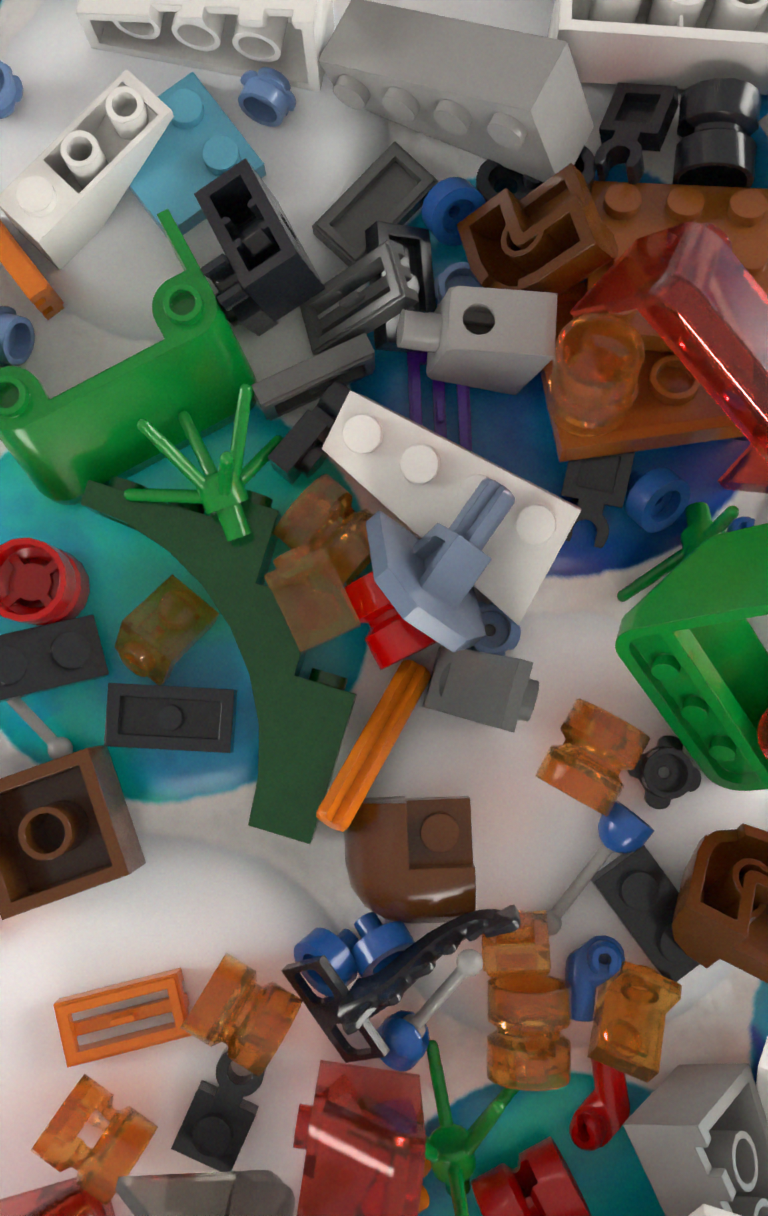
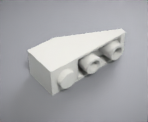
[0,69,174,270]

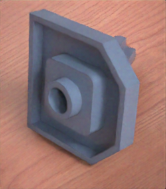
[366,478,515,653]

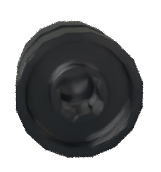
[672,78,761,188]

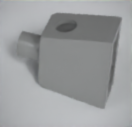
[397,286,558,395]

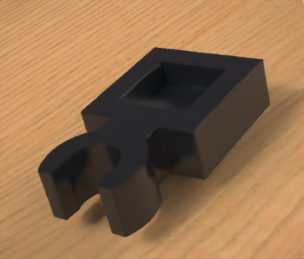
[595,82,679,184]
[200,253,279,336]
[268,379,352,485]
[561,451,636,548]
[171,1043,267,1176]

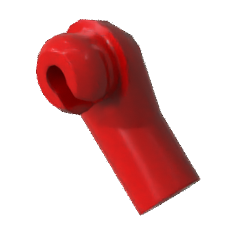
[569,1051,630,1151]

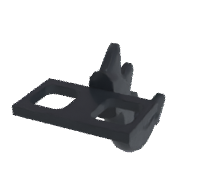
[281,904,521,1063]

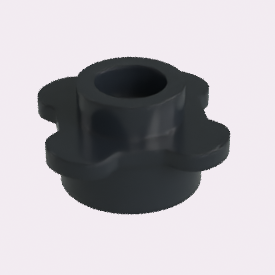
[626,735,701,809]

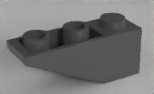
[422,645,539,733]

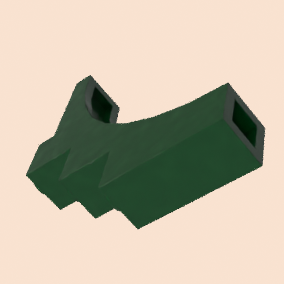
[81,476,357,844]

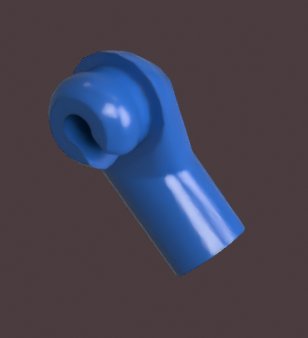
[561,935,625,1022]

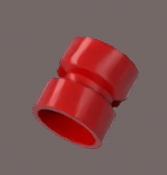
[0,537,90,626]
[341,571,437,670]
[471,1136,592,1216]

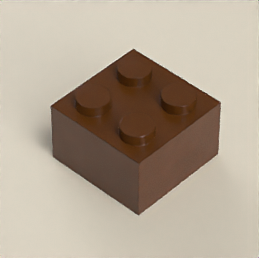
[0,745,146,920]

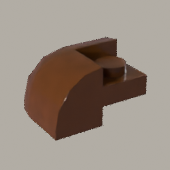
[456,163,618,296]
[344,796,476,924]
[672,823,768,983]

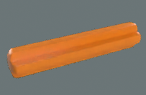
[316,659,431,832]

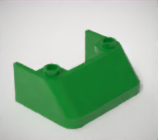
[0,209,257,505]
[615,523,768,791]

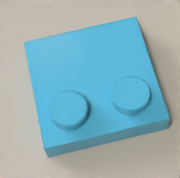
[129,71,266,239]

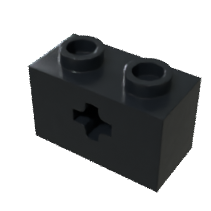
[194,158,326,322]

